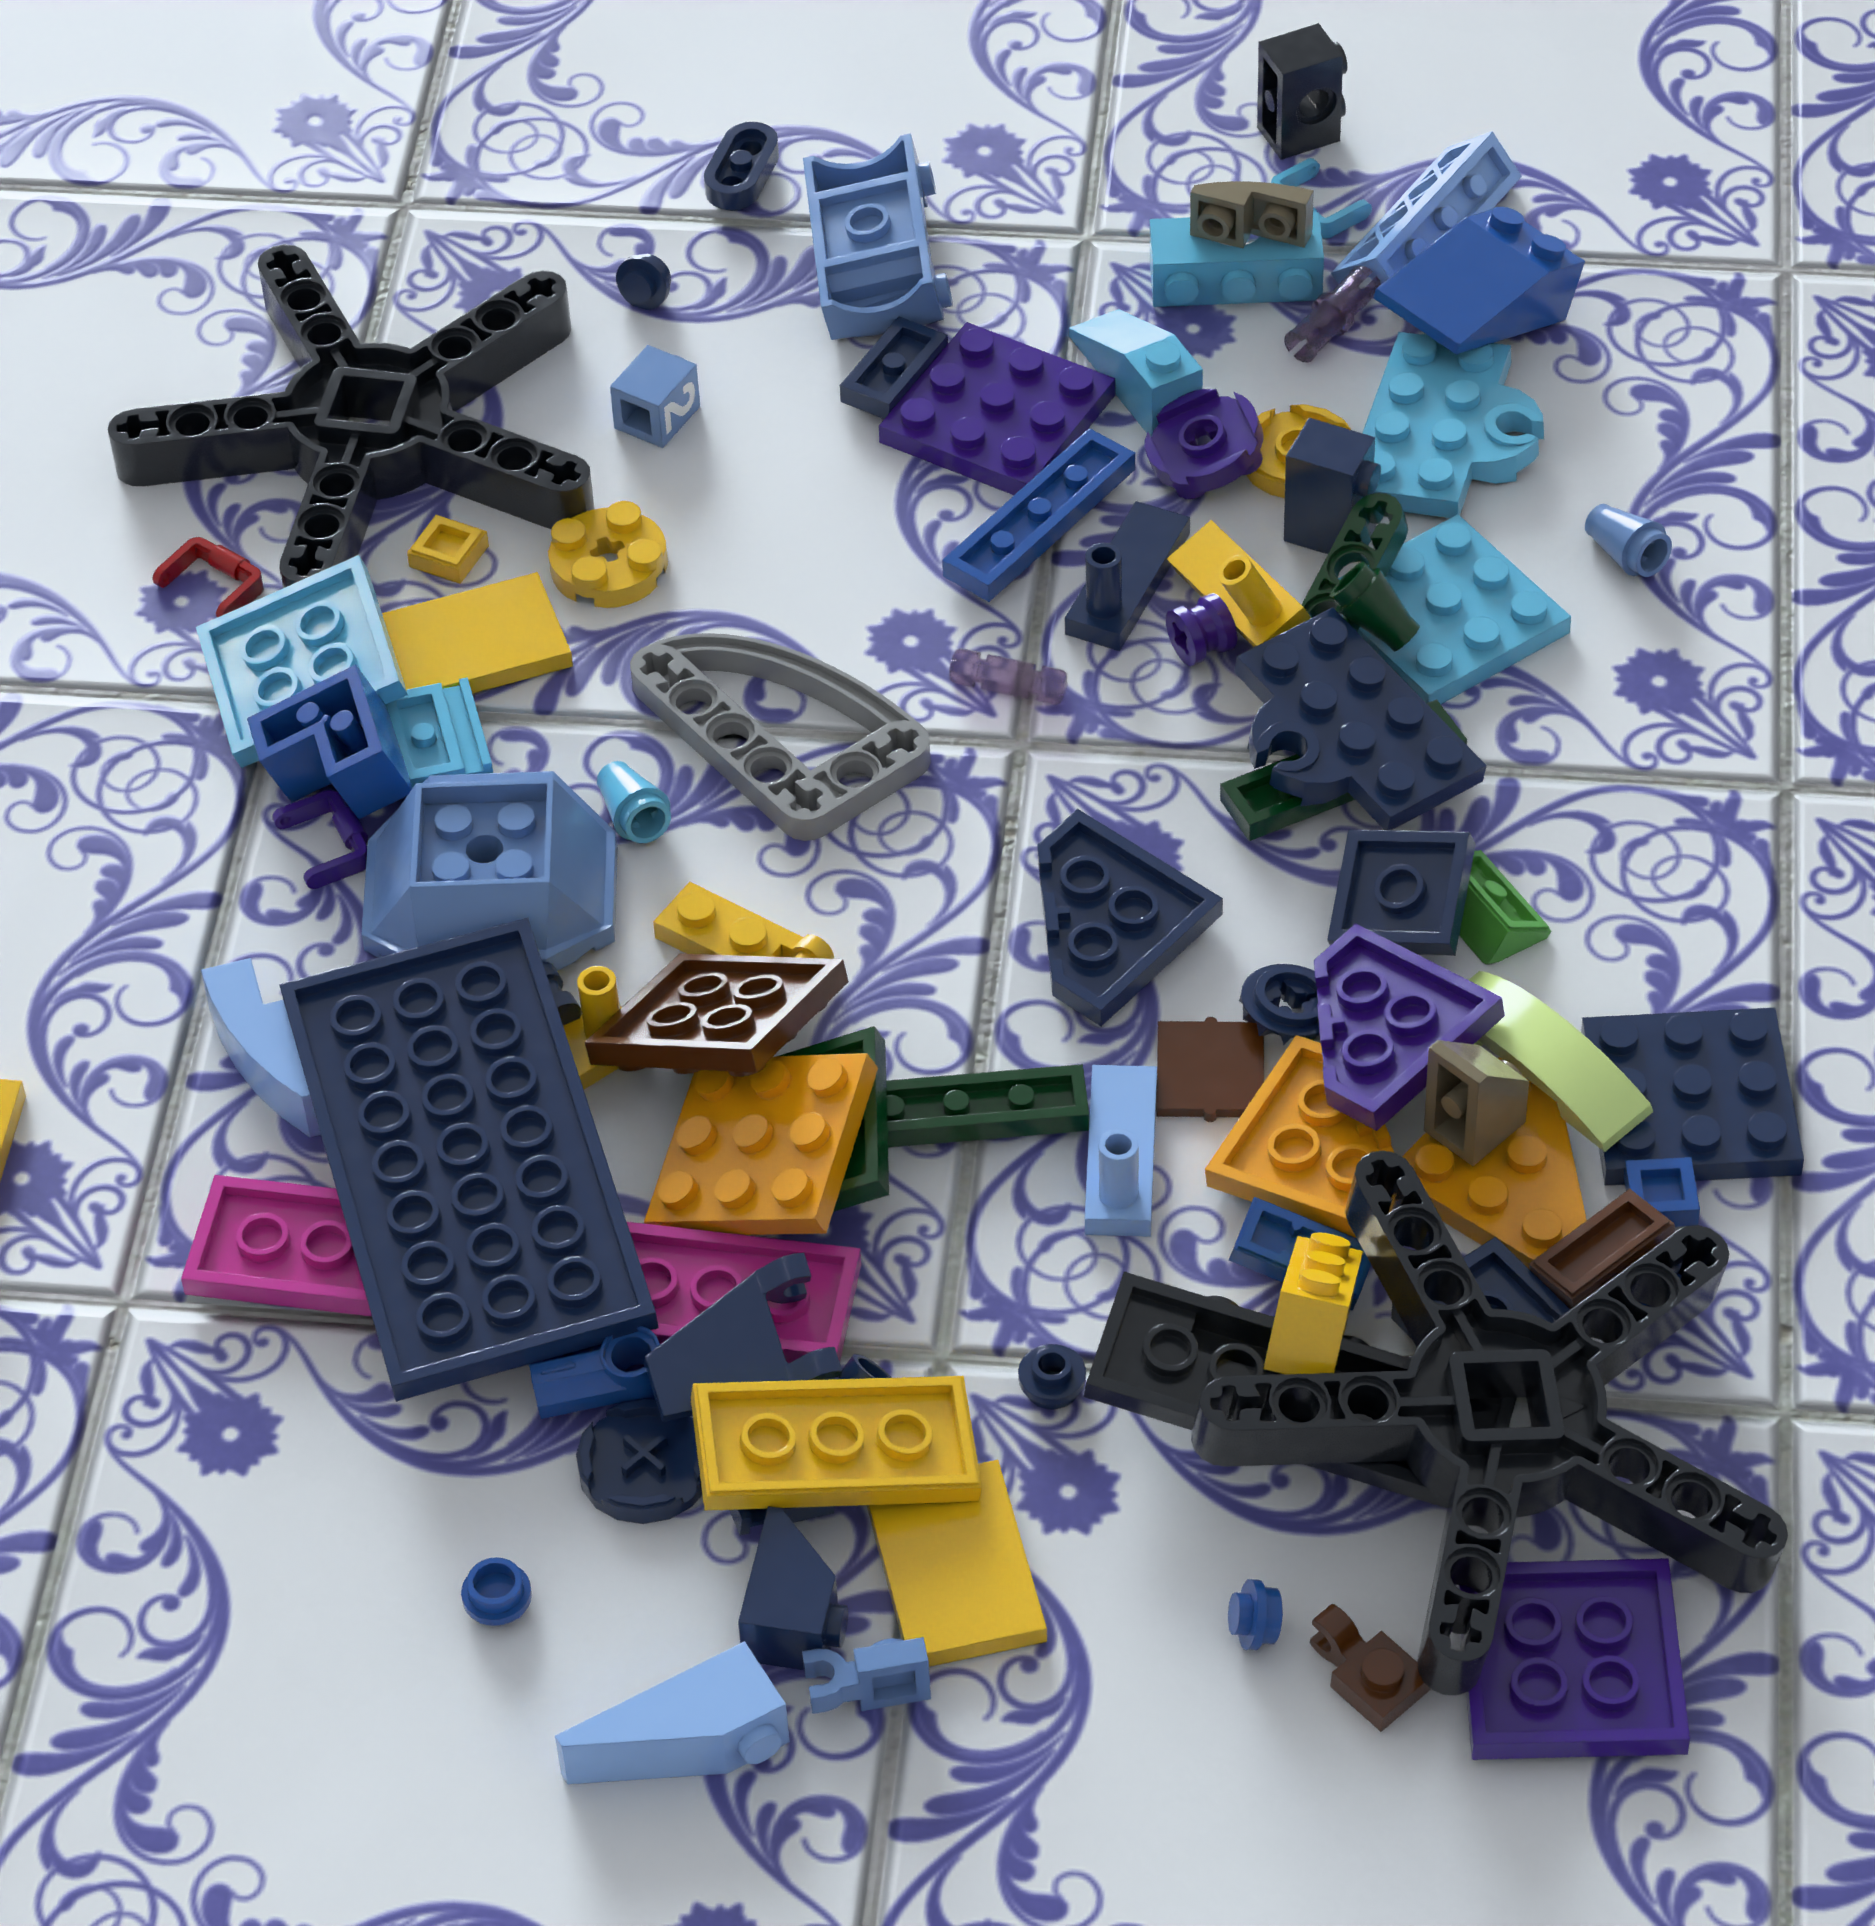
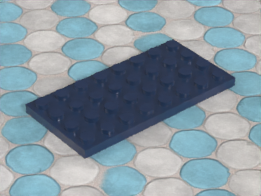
[279,918,659,1402]

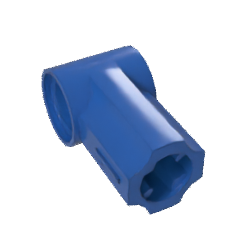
[529,1326,660,1419]

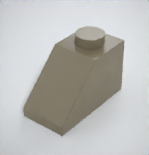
[1424,1040,1529,1167]

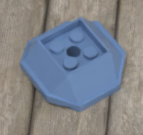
[361,771,618,971]

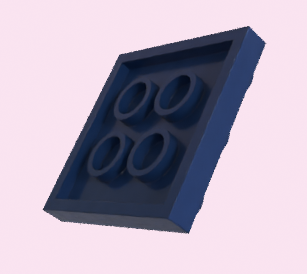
[1581,1007,1804,1186]

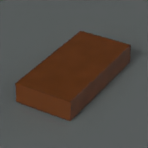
[1529,1189,1676,1309]

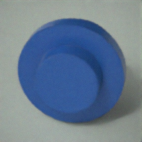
[461,1557,532,1626]
[1228,1579,1283,1650]

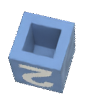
[610,345,700,448]

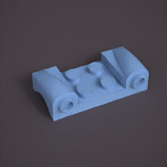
[803,133,953,340]

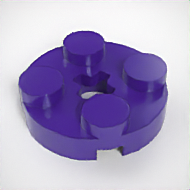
[1145,389,1264,499]

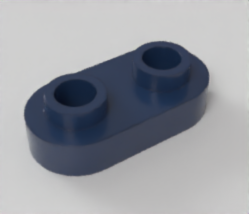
[704,122,779,211]

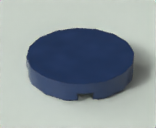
[576,1398,702,1524]

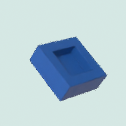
[1624,1157,1700,1227]

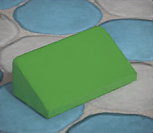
[1459,850,1552,964]

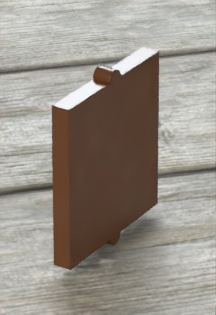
[1157,1017,1264,1122]

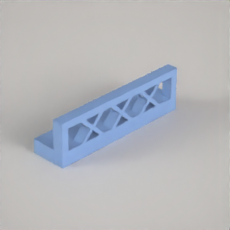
[1331,131,1522,287]

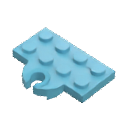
[1363,332,1544,518]

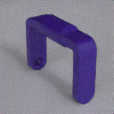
[272,790,368,889]

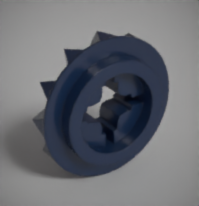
[1239,964,1320,1045]

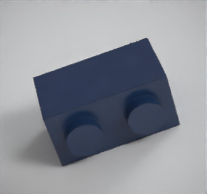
[1284,418,1381,554]

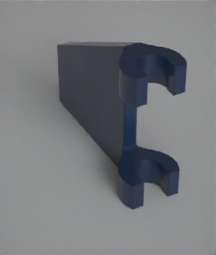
[644,1253,842,1422]

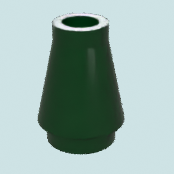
[1330,562,1420,651]

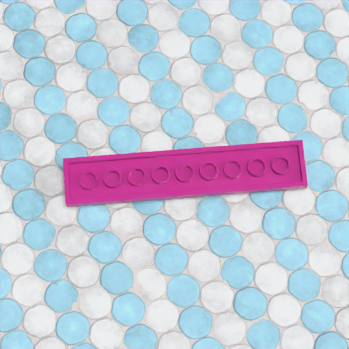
[181,1175,861,1363]

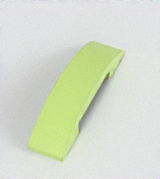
[1469,971,1653,1152]

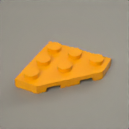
[1205,1035,1395,1238]
[1402,1057,1587,1270]

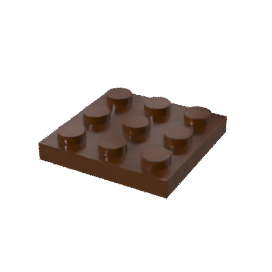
[585,953,849,1077]

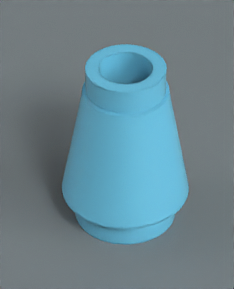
[597,761,671,843]

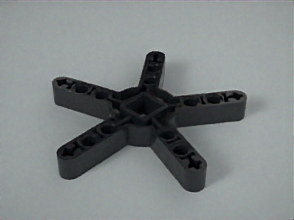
[107,244,595,588]
[1191,1151,1788,1696]

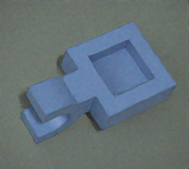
[802,1637,931,1714]

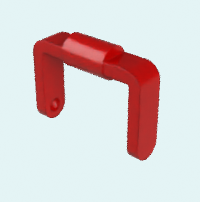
[152,537,264,618]

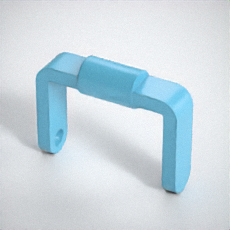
[1271,158,1372,239]

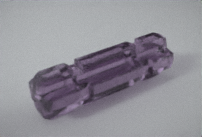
[949,648,1068,705]

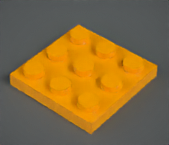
[644,1053,878,1235]

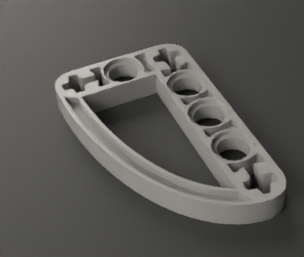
[630,633,931,841]

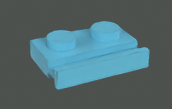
[386,677,493,788]

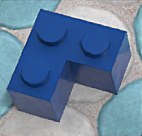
[247,664,412,819]

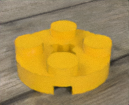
[548,501,668,608]

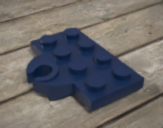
[1234,607,1487,830]

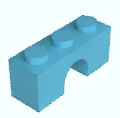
[1150,212,1324,307]

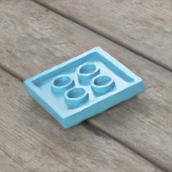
[1338,514,1571,704]
[196,555,408,768]

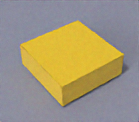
[407,515,489,584]

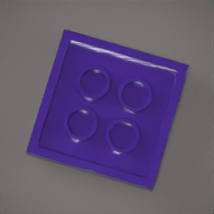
[879,322,1116,495]
[1457,1558,1690,1760]

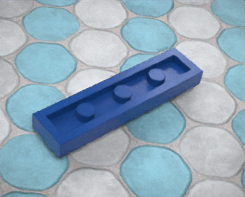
[942,428,1135,602]

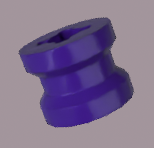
[1166,593,1238,666]

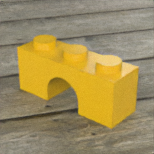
[1263,1233,1363,1374]

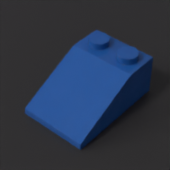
[1373,207,1585,355]

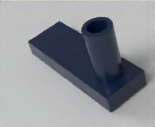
[1065,501,1190,651]

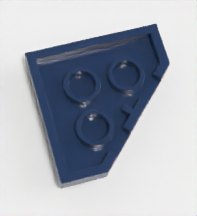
[1037,809,1223,1027]

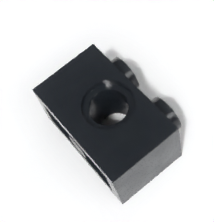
[1257,23,1348,160]

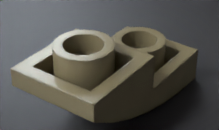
[1190,181,1314,248]

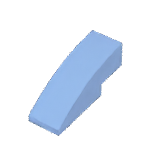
[201,958,321,1137]

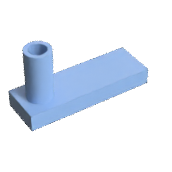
[1085,1065,1157,1237]

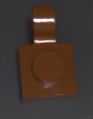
[1310,1604,1431,1732]

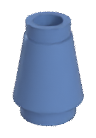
[1585,504,1672,577]

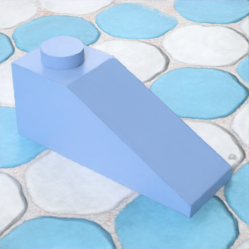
[555,1641,790,1784]

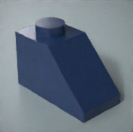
[738,1506,848,1670]

